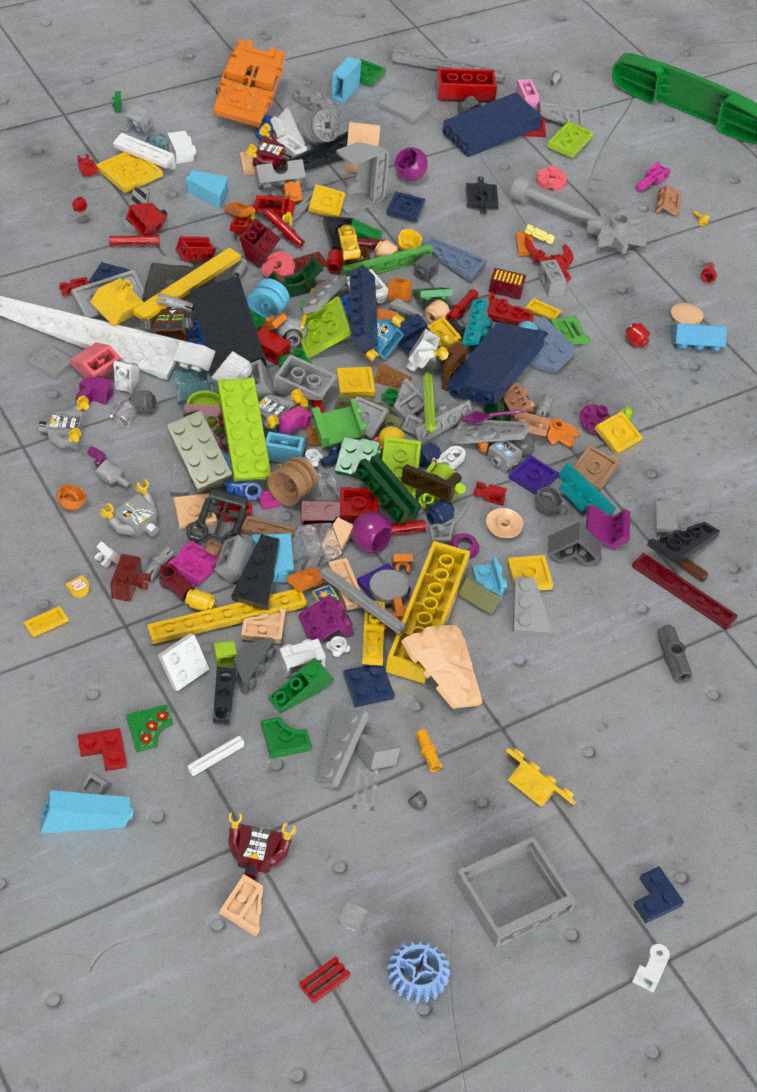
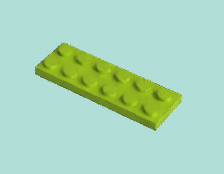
[217,378,271,481]

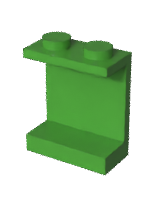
[312,399,366,448]

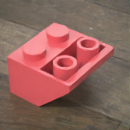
[69,342,121,379]

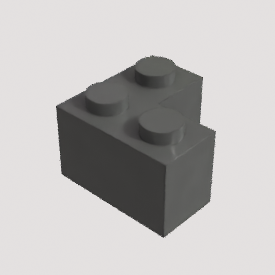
[548,522,602,567]

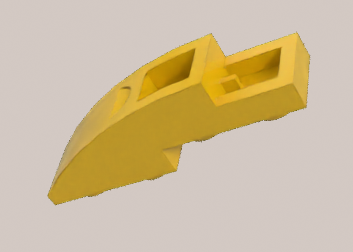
[338,225,361,260]
[362,601,385,666]

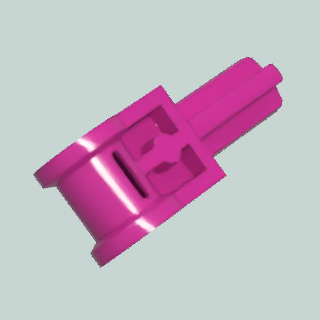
[635,162,671,192]

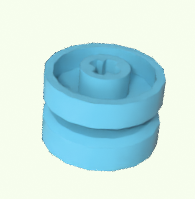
[246,278,290,318]

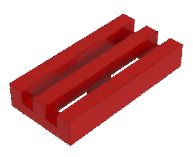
[299,956,351,1004]

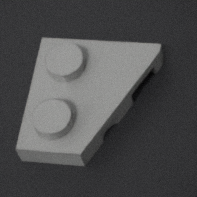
[392,378,424,422]

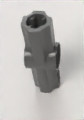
[657,624,693,683]

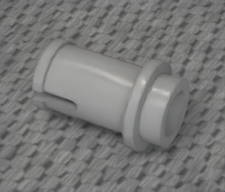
[547,70,563,87]
[232,259,248,279]

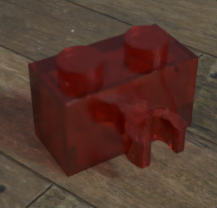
[110,554,151,602]

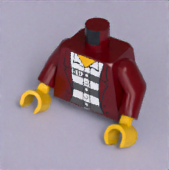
[246,123,292,170]
[228,812,297,880]

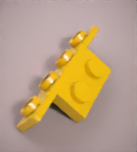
[505,747,576,807]

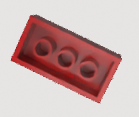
[435,68,497,102]

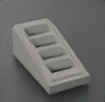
[389,298,423,322]

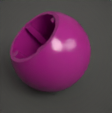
[394,147,428,182]
[351,512,392,553]

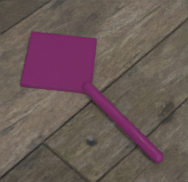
[460,410,524,424]

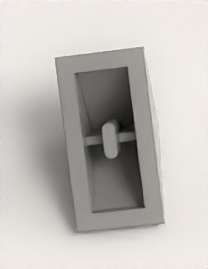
[356,733,401,770]

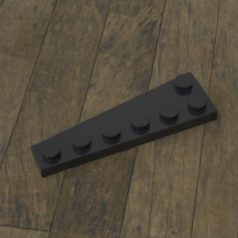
[285,131,348,171]

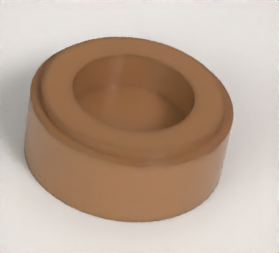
[205,540,223,556]

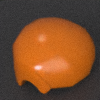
[56,484,87,511]

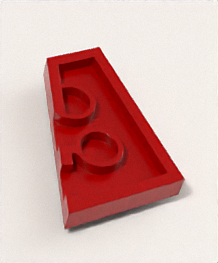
[487,292,534,326]

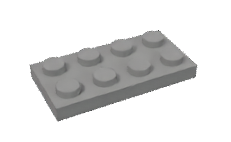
[71,270,148,319]

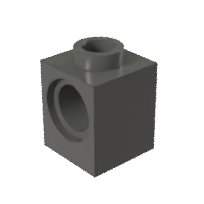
[413,253,440,282]

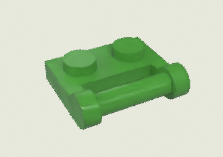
[550,316,591,345]

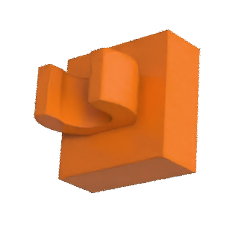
[391,554,413,573]

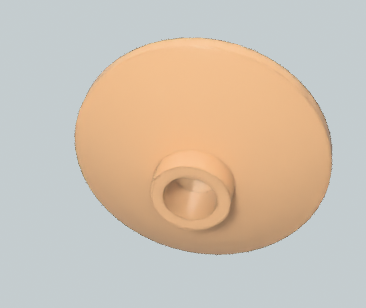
[486,508,523,538]

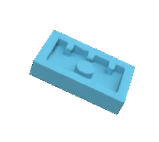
[472,557,507,598]

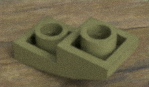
[458,576,501,614]

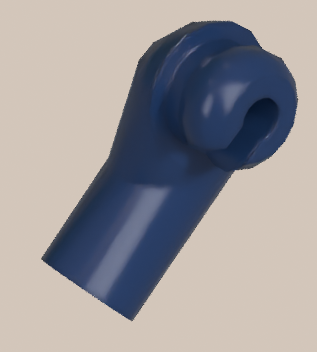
[320,445,340,467]

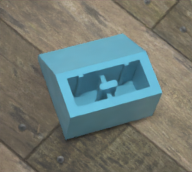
[265,432,307,463]

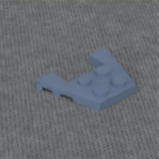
[529,316,576,373]

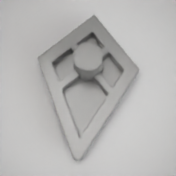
[429,518,455,543]

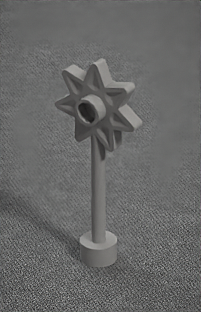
[510,175,648,254]

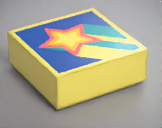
[312,585,339,602]

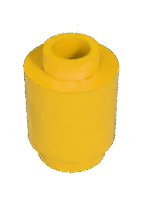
[185,589,216,611]

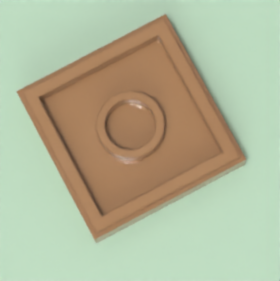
[574,444,620,491]

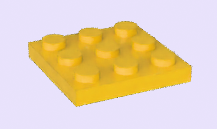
[96,152,163,193]

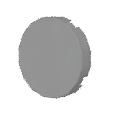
[369,570,409,604]

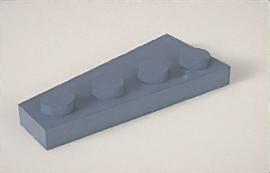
[423,236,487,282]

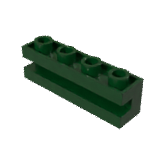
[355,454,422,525]

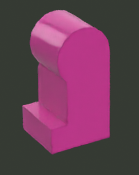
[278,405,312,434]

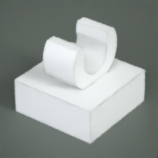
[95,541,122,568]

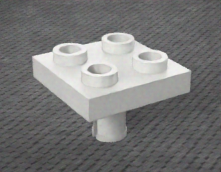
[158,633,209,691]

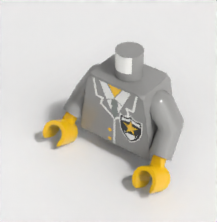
[100,479,159,539]

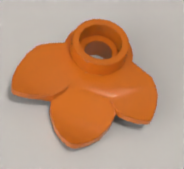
[547,418,580,448]

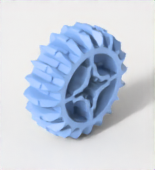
[387,939,450,1004]

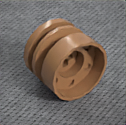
[267,456,318,506]

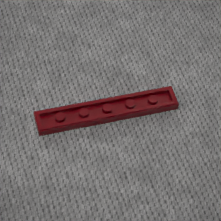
[632,553,738,630]

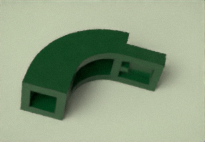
[268,257,324,298]

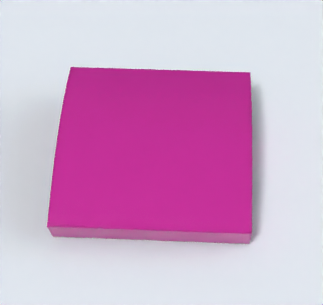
[168,541,219,587]

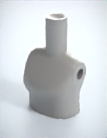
[95,459,131,489]

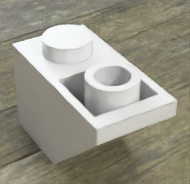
[114,361,140,393]

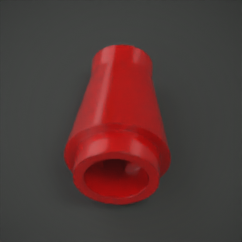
[701,262,717,283]

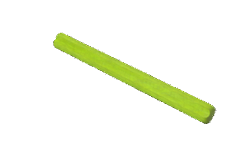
[423,372,436,433]

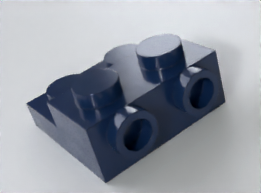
[397,313,434,358]

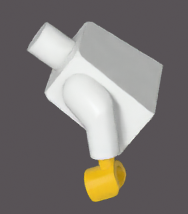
[406,329,451,372]

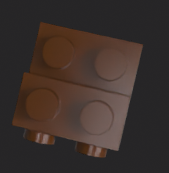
[441,341,468,391]

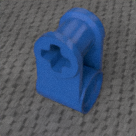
[224,479,262,500]

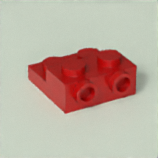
[340,487,378,521]

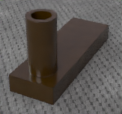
[401,464,462,502]

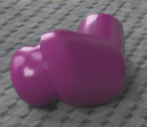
[87,446,107,467]

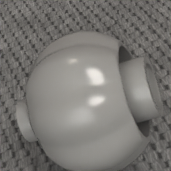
[275,317,308,348]

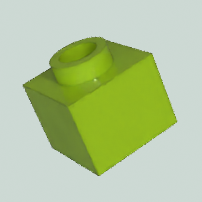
[214,641,237,669]

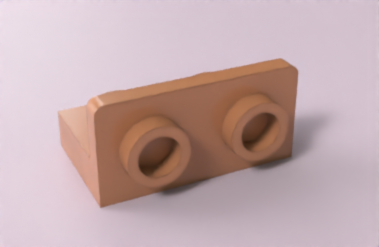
[655,185,681,216]
[502,382,536,417]
[512,412,550,437]

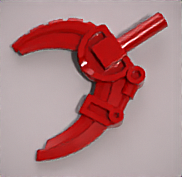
[525,237,574,281]

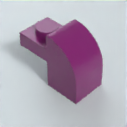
[76,377,114,412]

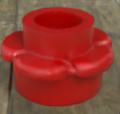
[72,197,87,212]

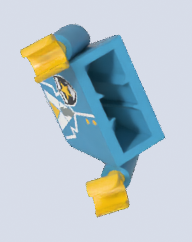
[365,314,405,362]

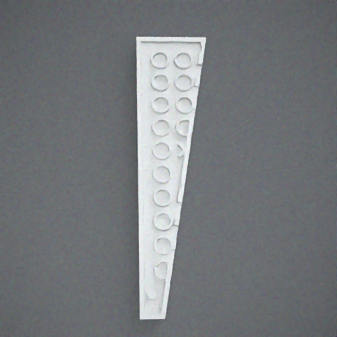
[0,296,182,380]

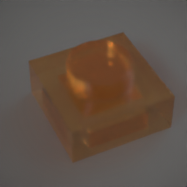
[307,427,321,447]

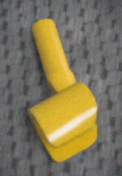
[693,211,709,226]

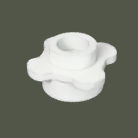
[303,449,323,467]
[326,636,350,657]

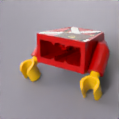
[246,193,295,226]

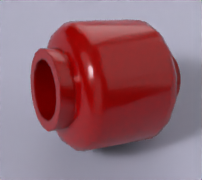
[625,323,650,348]

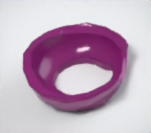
[449,533,480,559]

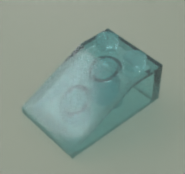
[172,369,213,406]

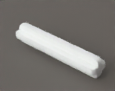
[187,736,244,776]

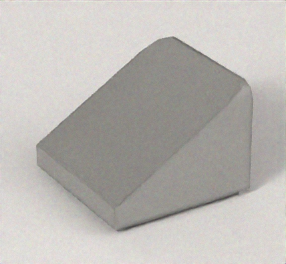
[78,772,112,795]

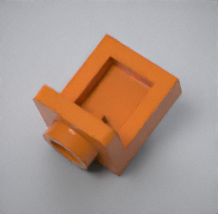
[282,181,303,203]
[384,597,407,629]

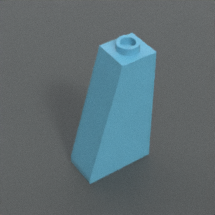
[41,790,133,833]

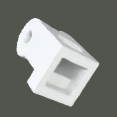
[632,944,670,993]

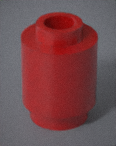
[326,249,343,273]

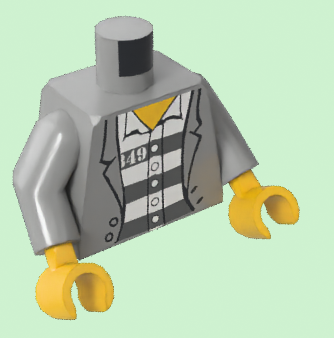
[258,389,304,433]
[39,396,89,449]

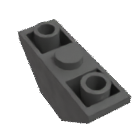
[234,638,276,695]

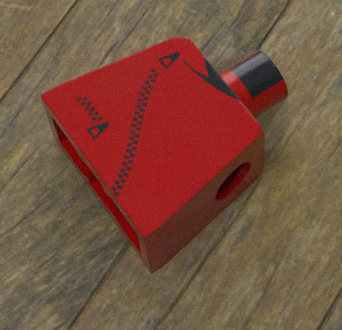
[126,203,168,235]

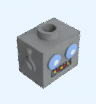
[125,104,154,135]
[487,440,522,473]

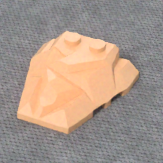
[401,625,483,709]

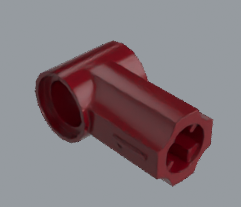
[159,563,195,601]

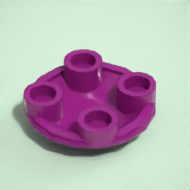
[580,404,610,435]

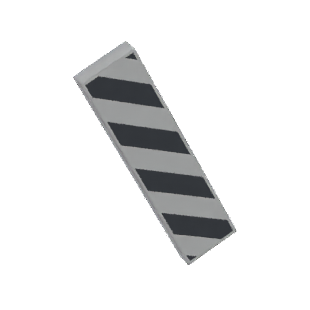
[123,187,150,233]

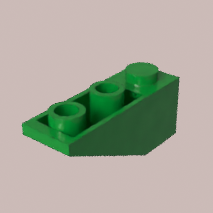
[268,657,334,713]

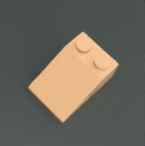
[345,122,380,173]

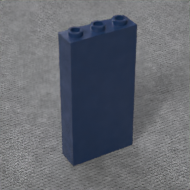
[442,92,542,157]
[448,322,544,406]

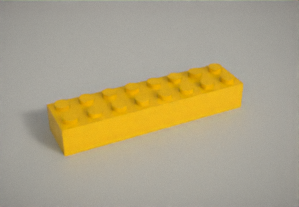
[386,541,470,684]

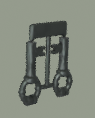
[186,489,248,544]

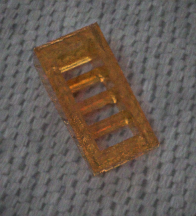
[373,363,412,389]

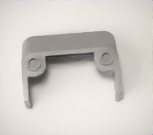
[336,142,390,216]

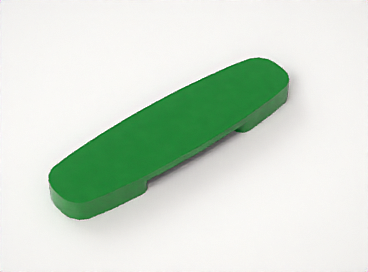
[612,53,757,144]

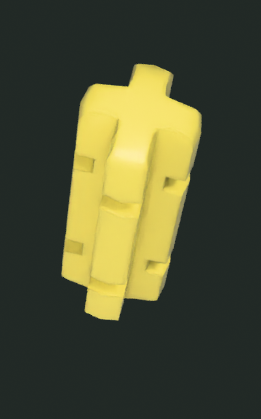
[524,224,555,244]

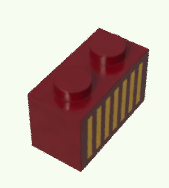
[488,268,526,300]

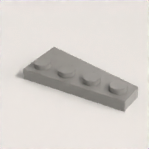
[450,420,530,445]

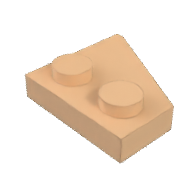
[241,608,286,644]
[219,874,263,937]

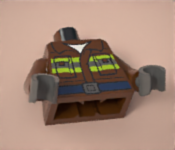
[140,309,195,340]

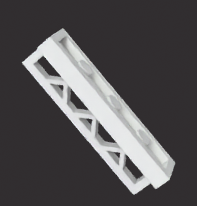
[113,133,176,170]

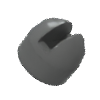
[408,791,427,810]

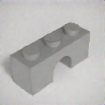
[255,159,306,190]

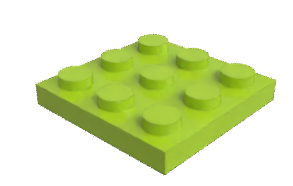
[298,296,351,359]

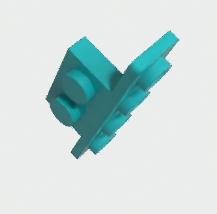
[462,298,493,346]
[558,463,616,516]

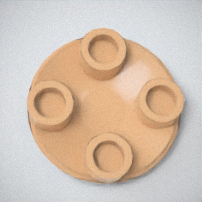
[671,303,703,325]

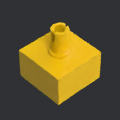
[90,278,143,326]

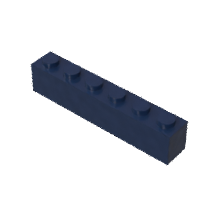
[350,264,378,353]

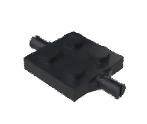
[465,176,499,214]

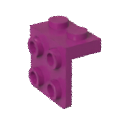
[586,504,631,550]
[298,594,354,642]

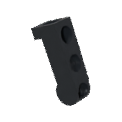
[213,667,236,725]

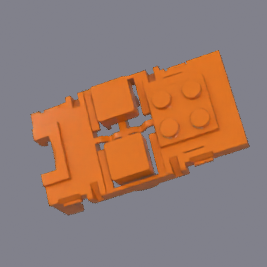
[213,39,285,128]

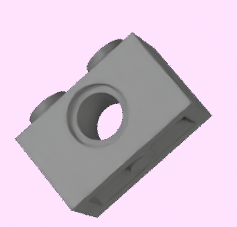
[538,260,567,297]

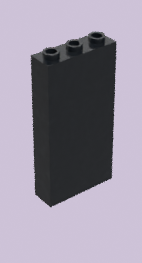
[189,276,267,373]

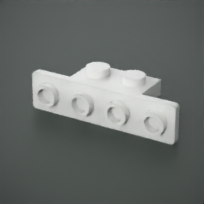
[271,108,305,145]

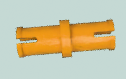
[415,729,442,772]

